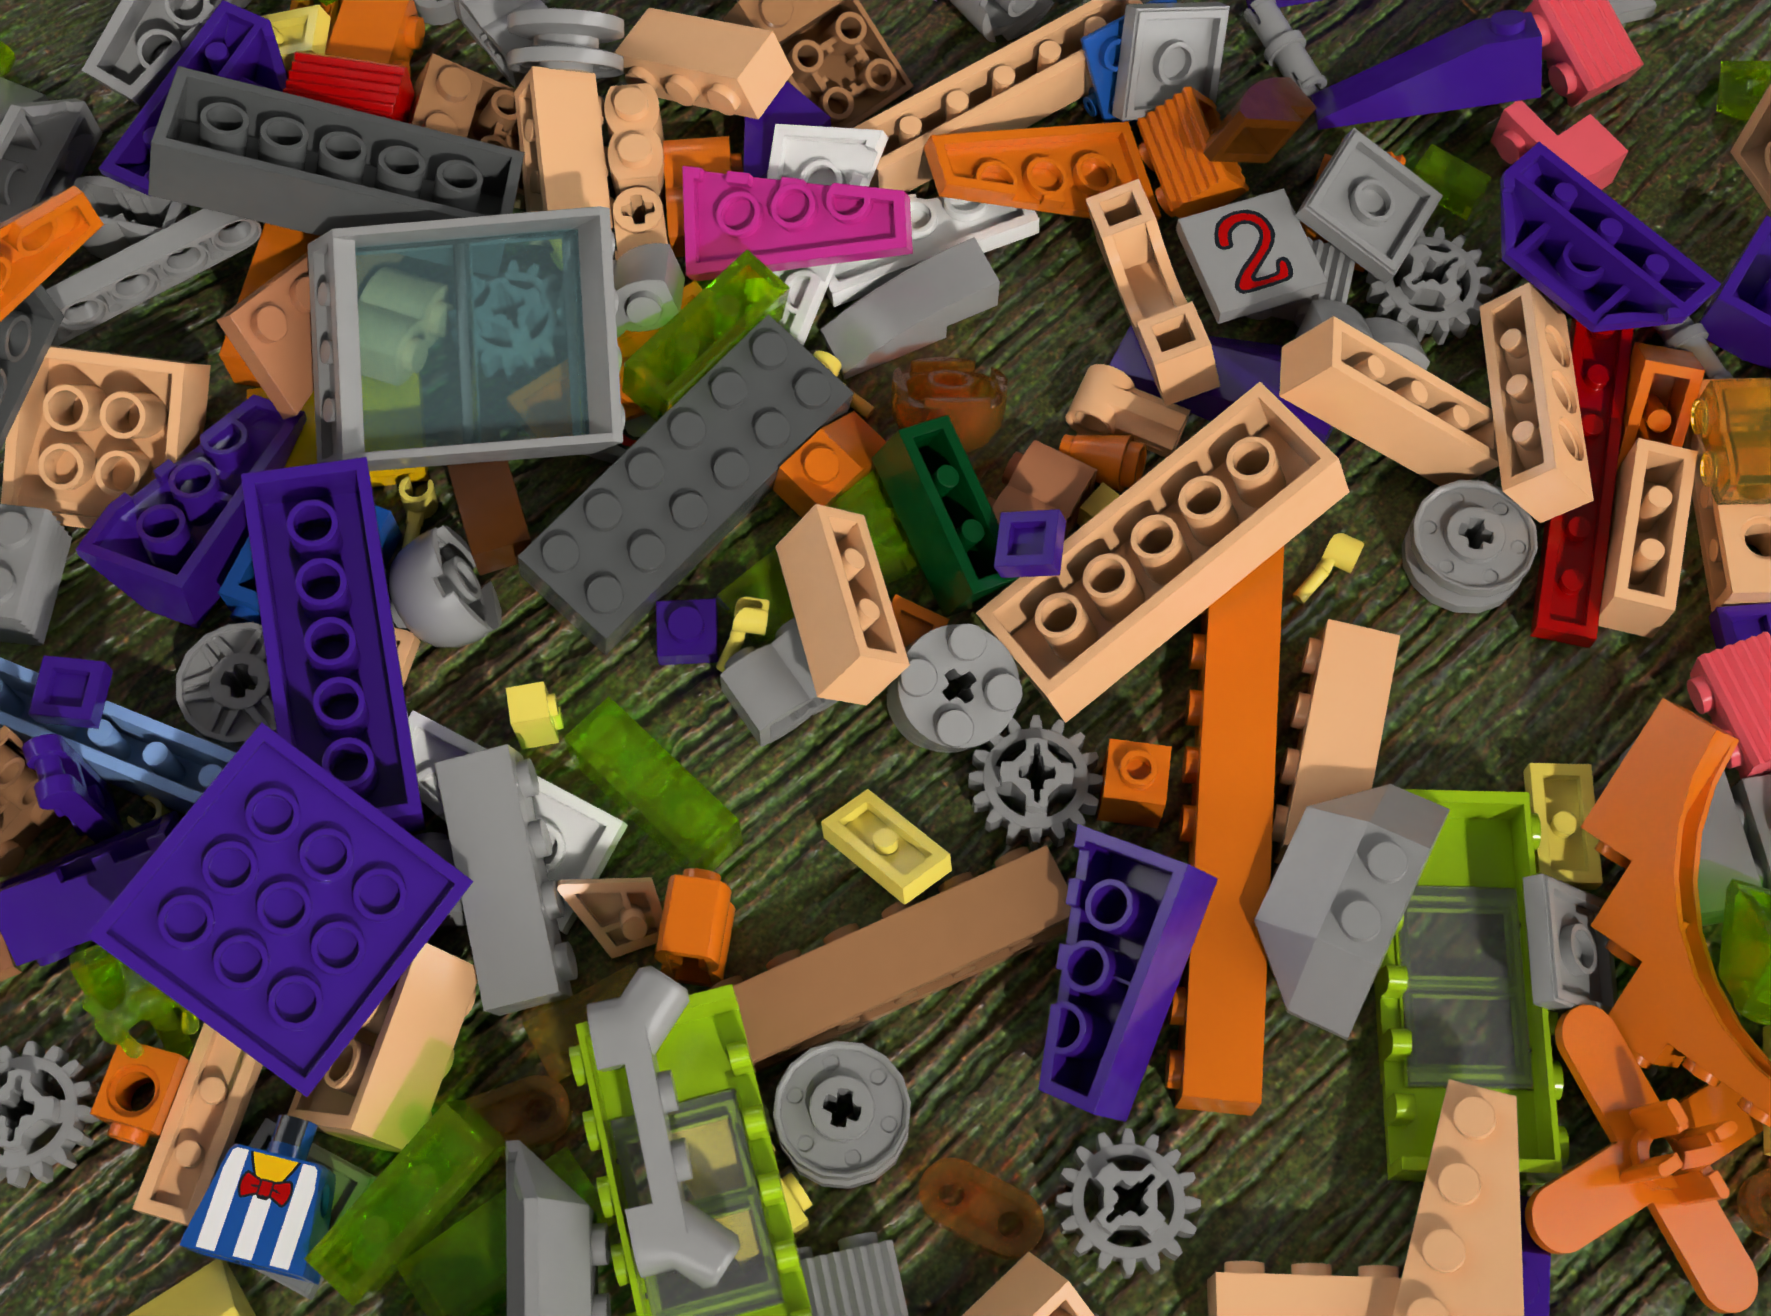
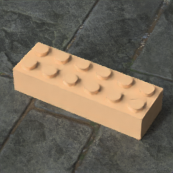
[976,382,1350,723]

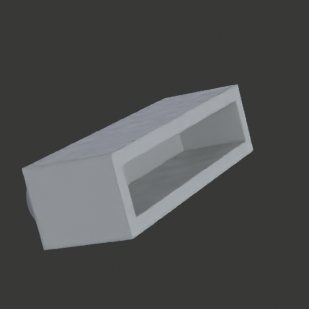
[434,744,578,1016]

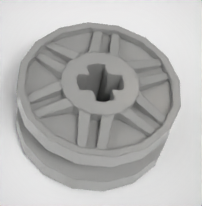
[507,8,624,79]
[1402,480,1538,613]
[176,622,277,753]
[773,1041,911,1189]

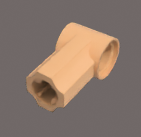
[1065,364,1191,458]

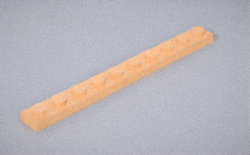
[132,627,421,1226]

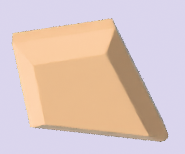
[557,877,663,959]

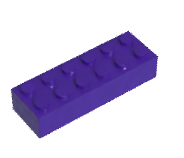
[240,457,426,833]

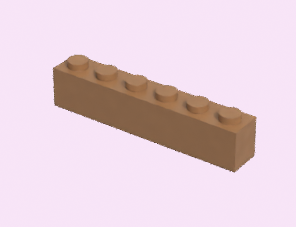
[708,845,1071,1075]

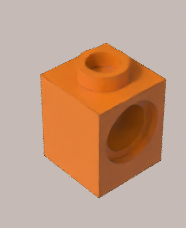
[1097,738,1172,828]
[90,1038,189,1147]

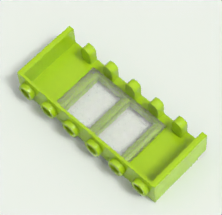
[1374,789,1570,1185]
[569,984,813,1316]

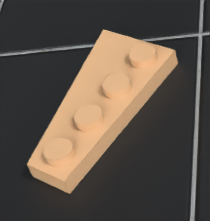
[1393,1079,1524,1316]

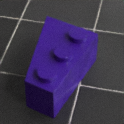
[0,810,181,966]

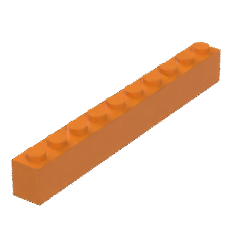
[1165,546,1284,1116]

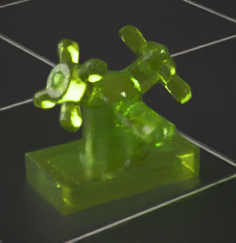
[69,944,200,1058]

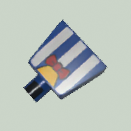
[180,1115,336,1285]

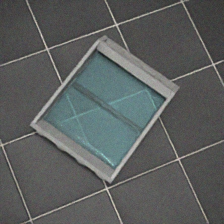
[307,206,626,471]

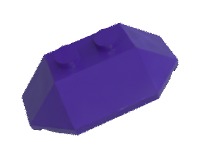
[99,0,288,196]
[1500,142,1721,333]

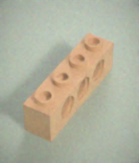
[1479,282,1594,523]
[1683,378,1771,612]

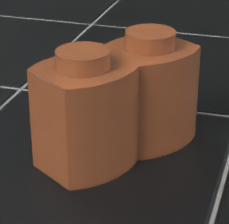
[987,440,1097,541]

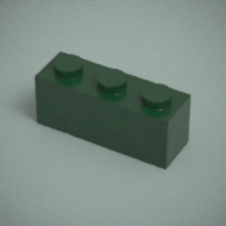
[871,415,1019,617]

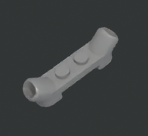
[587,966,740,1289]

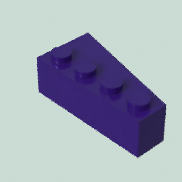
[1038,824,1218,1122]

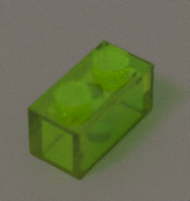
[1413,144,1492,220]

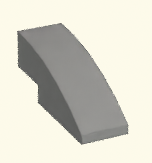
[821,237,1000,380]

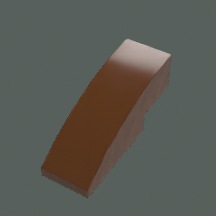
[1203,77,1317,163]
[439,415,532,575]

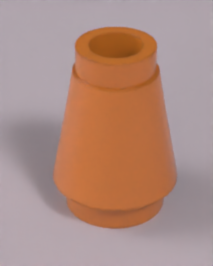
[1059,434,1147,492]

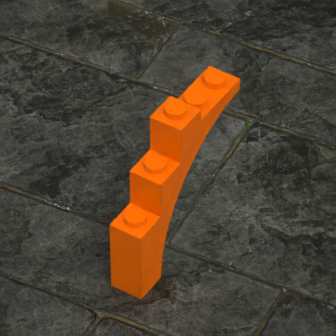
[1581,698,1771,1127]

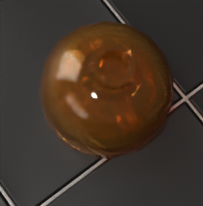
[891,357,1008,454]

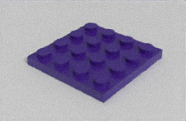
[86,722,474,1097]

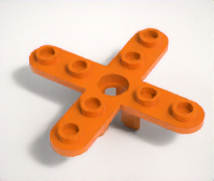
[1525,1005,1763,1314]

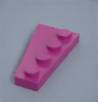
[682,166,913,281]

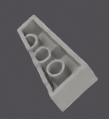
[82,0,252,108]

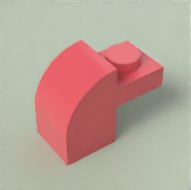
[1490,100,1629,190]

